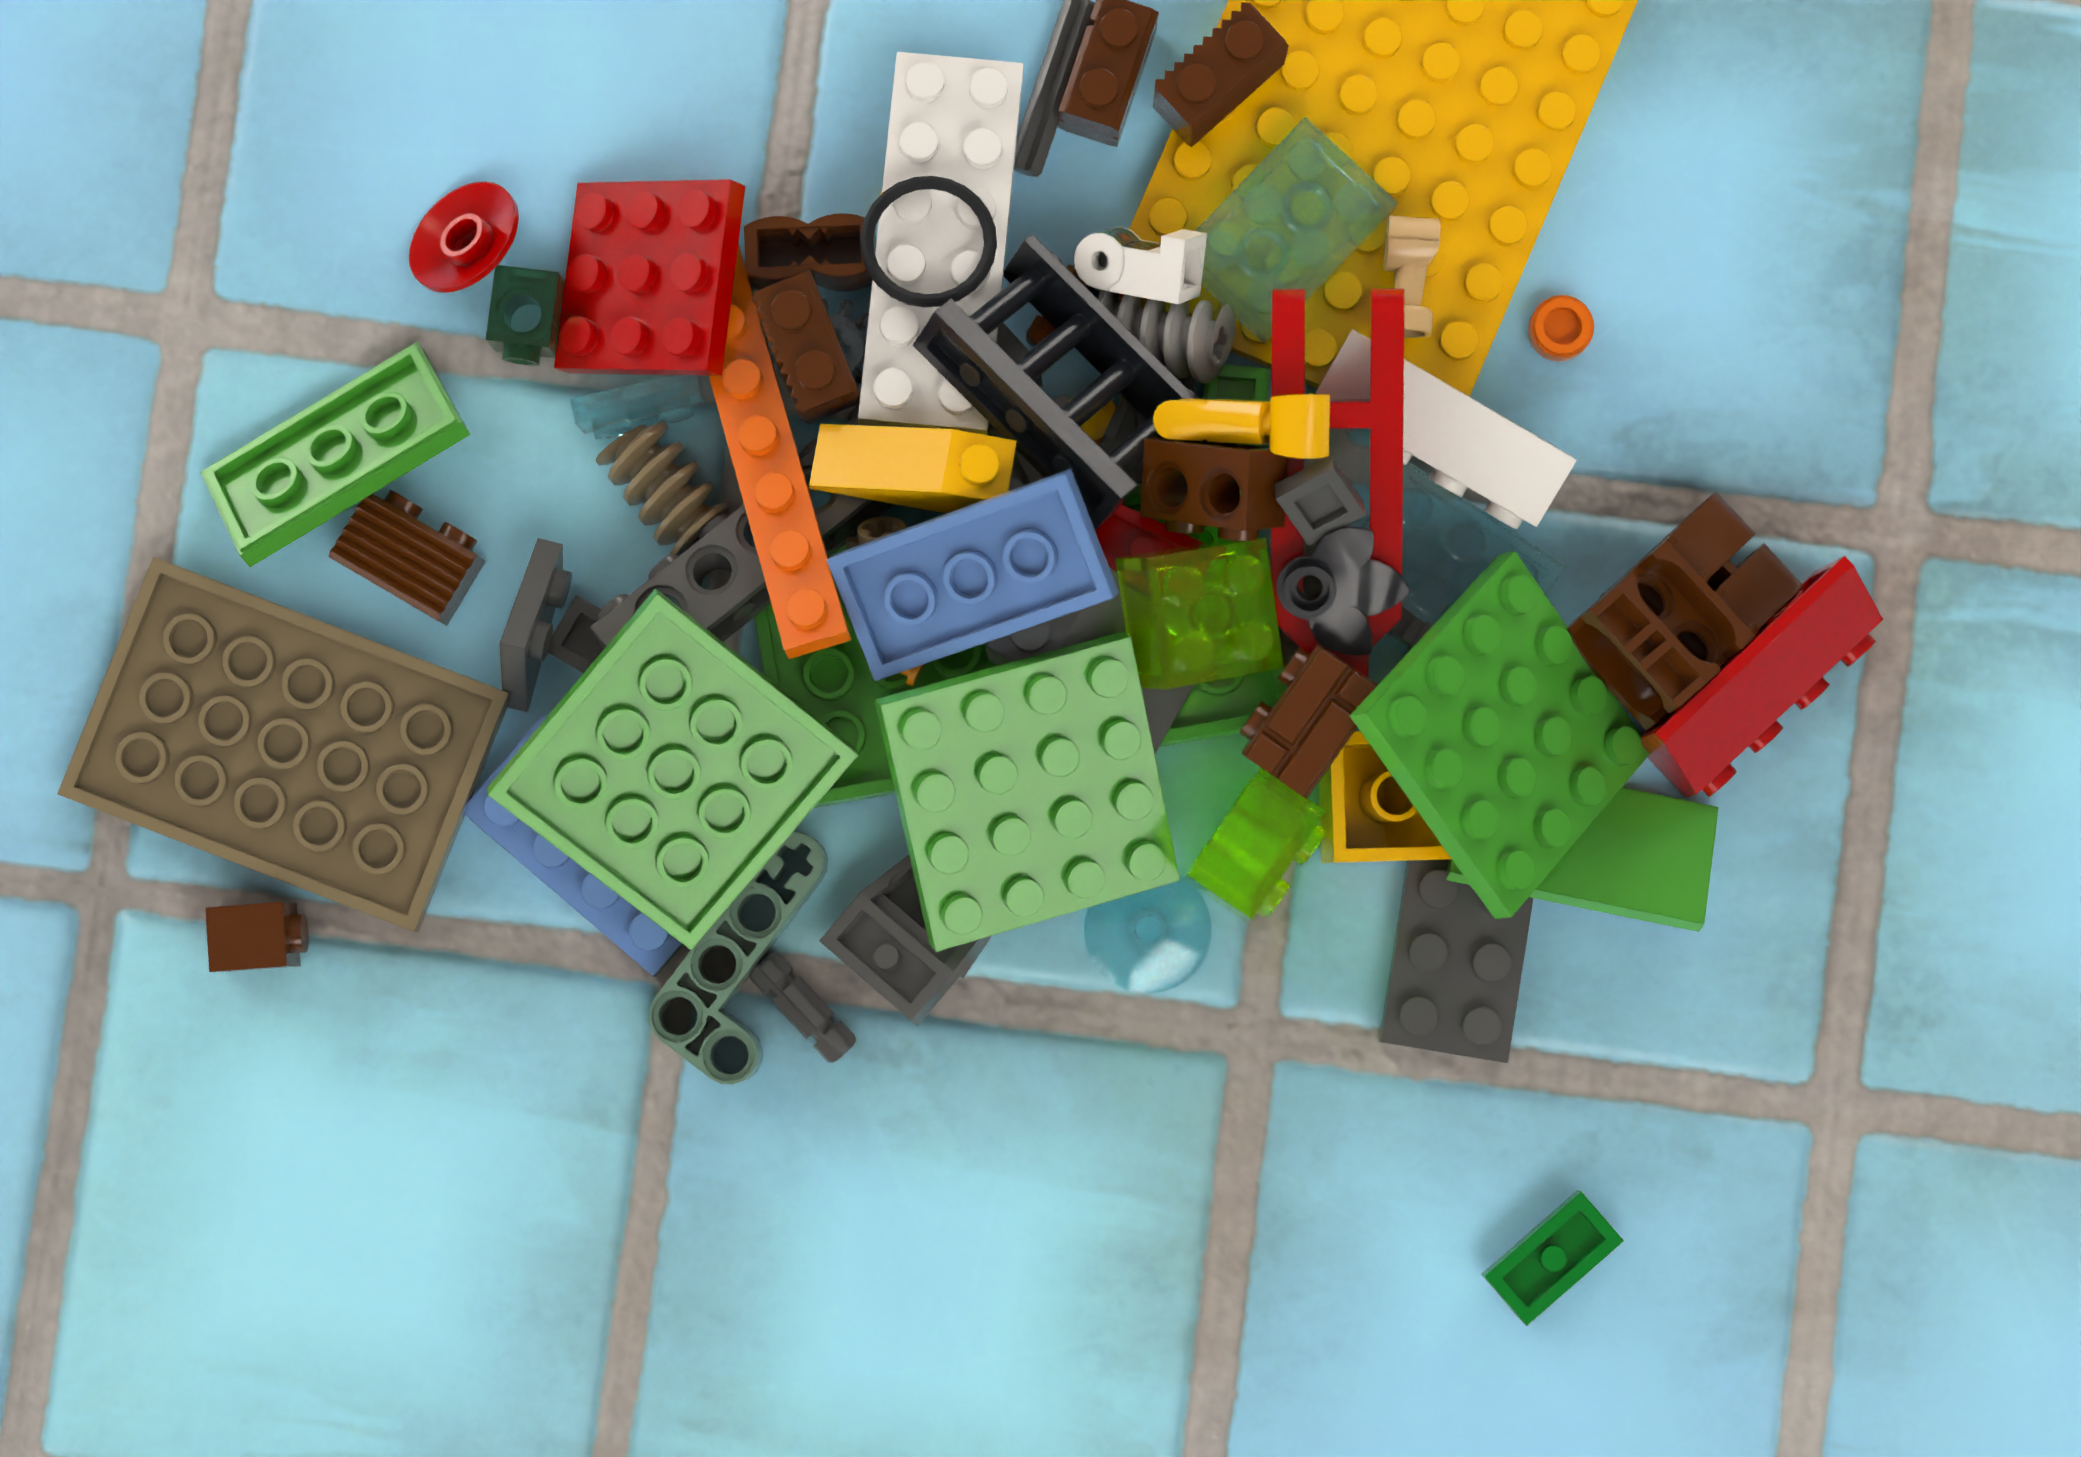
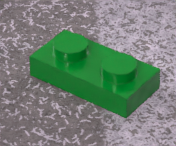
[1481,1190,1624,1326]

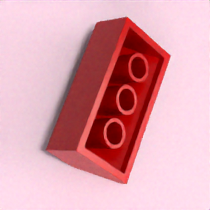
[1640,556,1883,798]

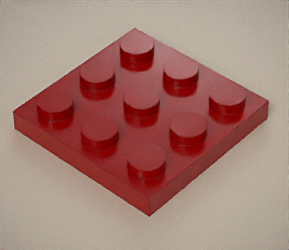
[554,179,745,376]

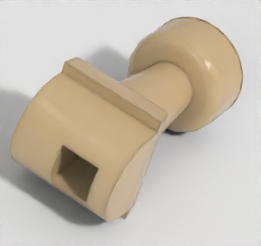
[1383,215,1441,338]

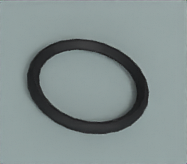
[860,176,997,308]

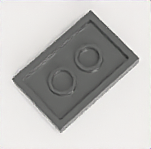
[1379,859,1533,1063]

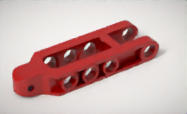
[1271,289,1404,677]

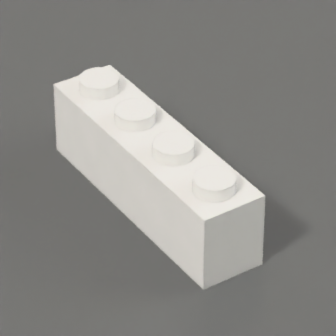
[1315,329,1577,529]

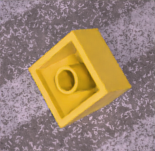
[1319,731,1451,863]

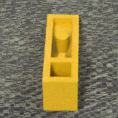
[809,424,1017,513]

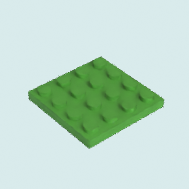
[1350,551,1650,919]
[487,588,859,950]
[875,632,1180,952]

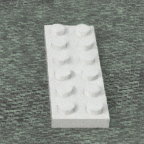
[858,52,1024,435]

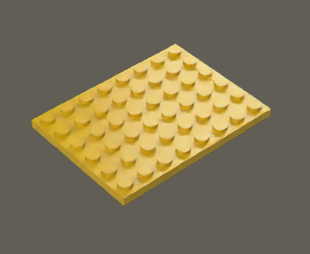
[1119,0,1638,397]

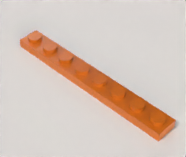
[709,243,851,659]

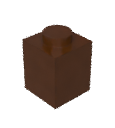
[205,902,309,972]

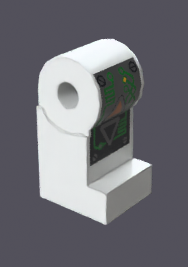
[1074,227,1207,304]

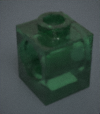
[485,265,565,366]

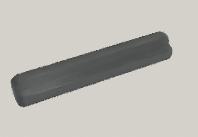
[1014,0,1095,177]

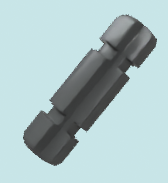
[749,952,856,1063]

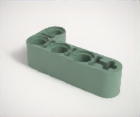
[648,832,828,1084]

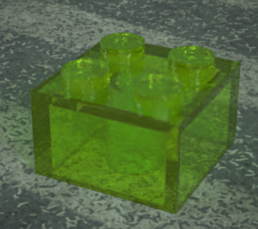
[1115,538,1284,690]
[1182,768,1328,922]

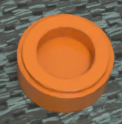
[1528,295,1594,362]

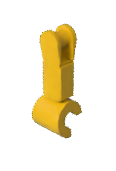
[1153,394,1330,459]

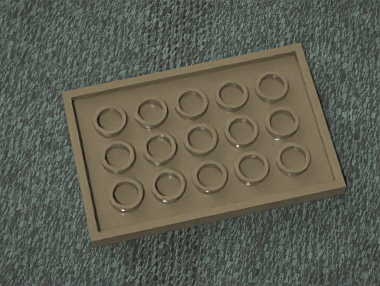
[57,557,510,932]

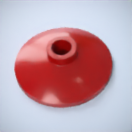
[409,181,519,293]

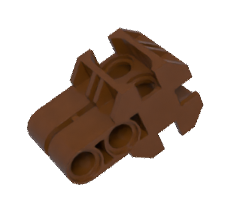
[1566,491,1804,730]

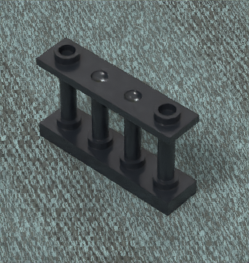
[913,234,1198,530]

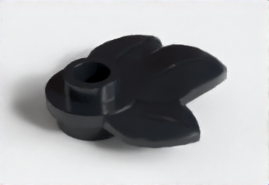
[1277,527,1409,656]

